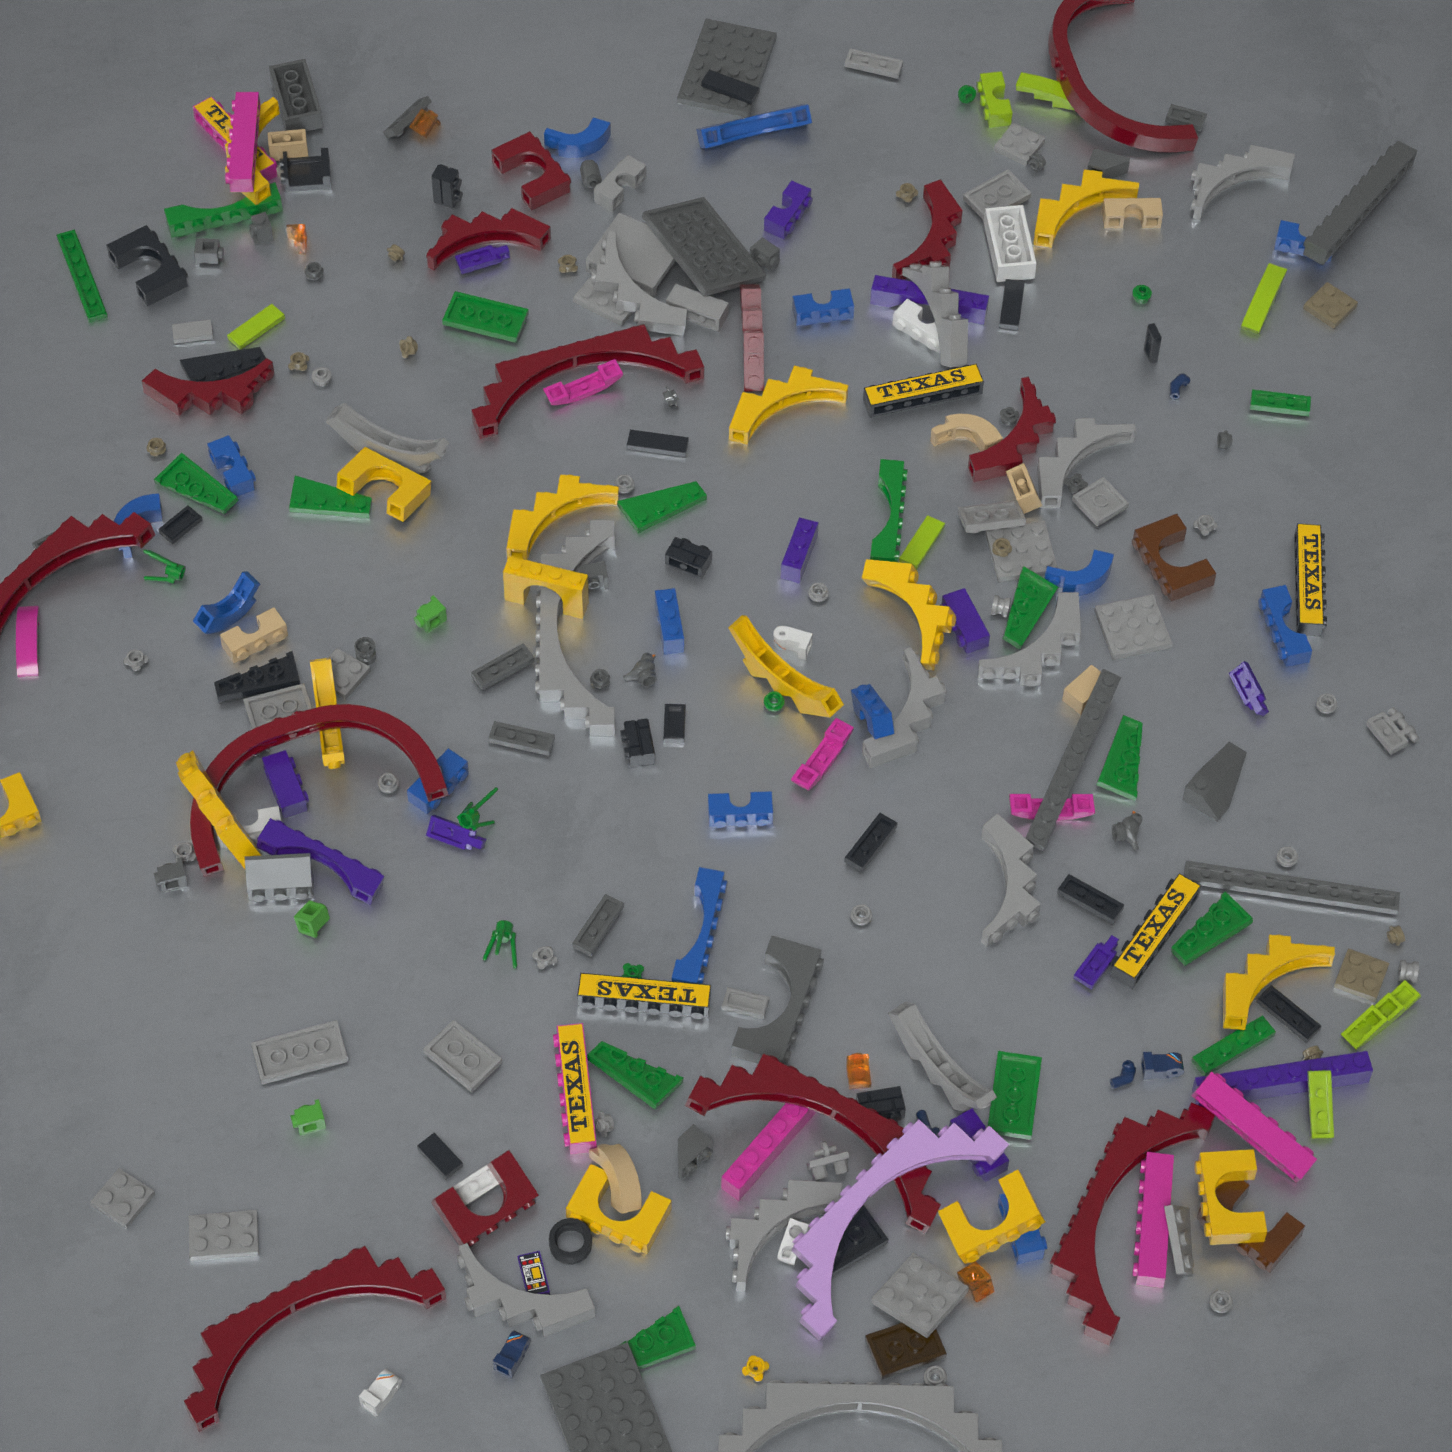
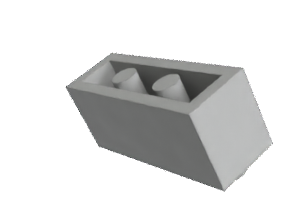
[666,284,729,331]

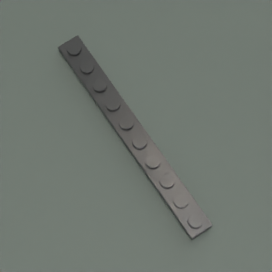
[1025,669,1122,851]
[1184,861,1400,915]

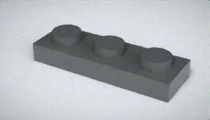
[383,96,432,138]
[471,643,535,691]
[488,721,555,756]
[572,894,624,956]

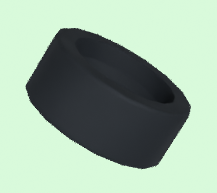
[549,1218,592,1264]

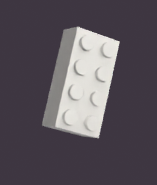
[984,205,1036,282]

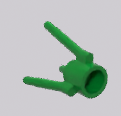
[143,549,186,584]
[457,787,498,830]
[483,920,517,969]

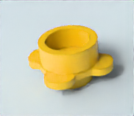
[742,1355,769,1382]

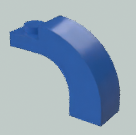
[544,117,611,158]
[114,493,163,558]
[1045,550,1114,596]
[193,571,260,634]

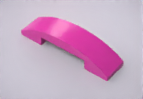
[543,359,623,405]
[16,606,39,677]
[791,718,854,791]
[1009,794,1095,821]

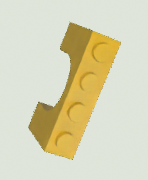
[337,447,431,522]
[503,556,589,619]
[0,772,41,839]
[1194,1149,1267,1245]
[566,1164,672,1254]
[938,1170,1045,1264]

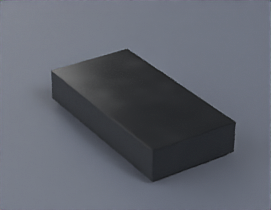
[1143,323,1162,364]
[158,505,202,544]
[663,704,686,743]
[417,1132,463,1179]

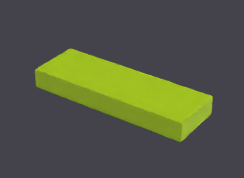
[227,304,285,350]
[899,515,945,570]
[1307,1070,1334,1139]

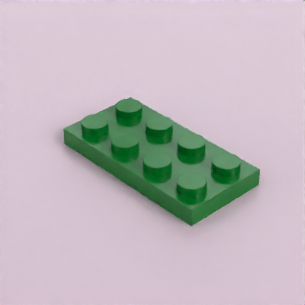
[442,291,529,343]
[987,1051,1042,1140]

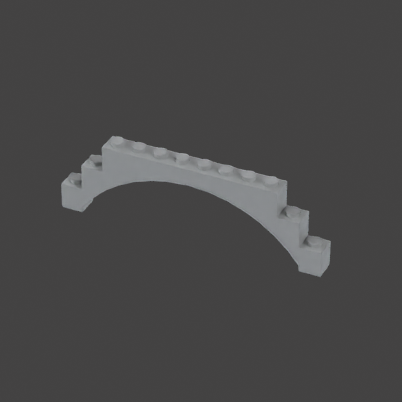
[535,520,615,736]
[718,1380,1002,1452]

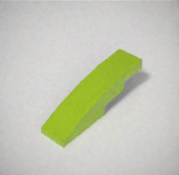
[1016,72,1074,110]
[1241,263,1287,334]
[1341,980,1421,1050]

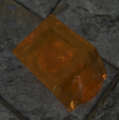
[409,109,441,138]
[286,224,307,255]
[846,1053,871,1090]
[957,1261,994,1302]

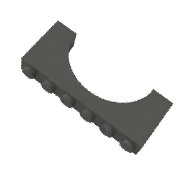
[731,936,824,1064]

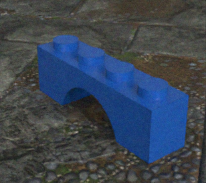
[1258,585,1312,667]

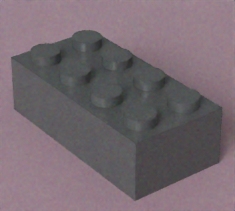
[269,59,323,131]

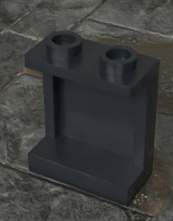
[280,148,332,192]

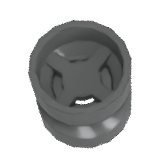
[354,637,376,665]

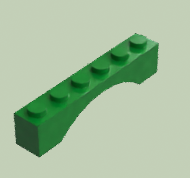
[164,182,283,238]
[870,459,908,562]

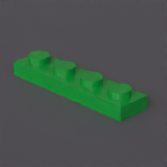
[1191,1015,1276,1076]

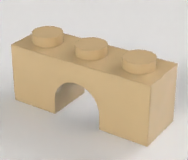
[1102,198,1163,228]
[220,607,288,663]

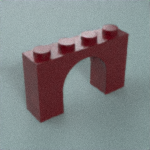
[491,131,571,211]
[431,1150,539,1247]

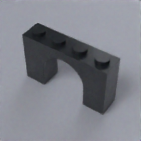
[106,225,188,307]

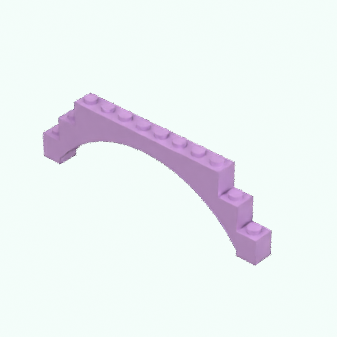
[792,1120,1009,1341]

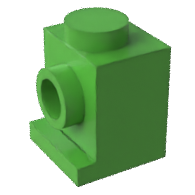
[414,595,447,633]
[294,900,330,938]
[290,1099,326,1135]

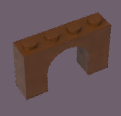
[1132,514,1216,602]
[1197,1180,1305,1273]

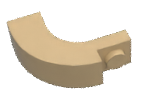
[930,414,1003,452]
[589,1144,642,1214]

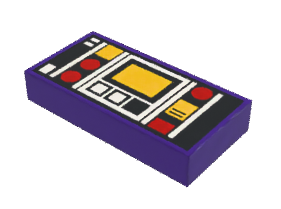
[517,1251,550,1295]

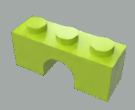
[976,71,1012,128]

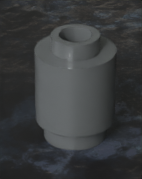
[580,160,602,188]

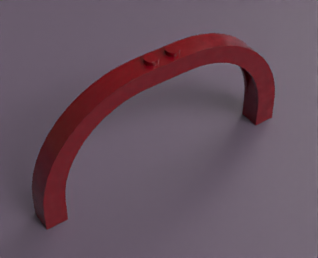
[1048,0,1198,152]
[190,704,448,877]

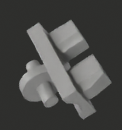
[806,1141,850,1181]

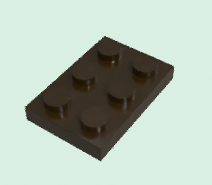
[865,1323,947,1379]

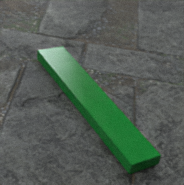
[56,229,108,323]

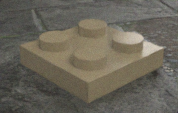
[1303,282,1358,329]
[1334,948,1390,1002]

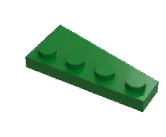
[153,453,239,514]
[289,476,372,519]
[617,481,707,533]
[1002,566,1058,650]
[1096,715,1143,801]
[1171,891,1253,966]
[587,1041,684,1109]
[620,1306,696,1370]

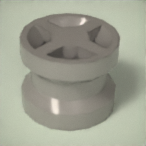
[991,595,1011,618]
[1398,960,1419,983]

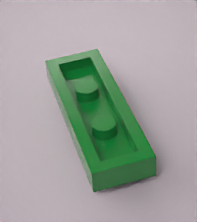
[1250,389,1311,417]

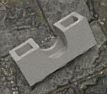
[593,155,646,213]

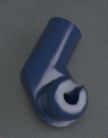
[1170,373,1190,399]
[1110,1060,1136,1089]
[916,1110,940,1138]

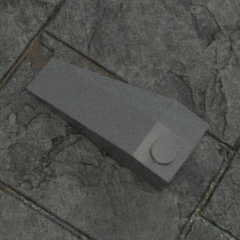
[1182,741,1247,822]

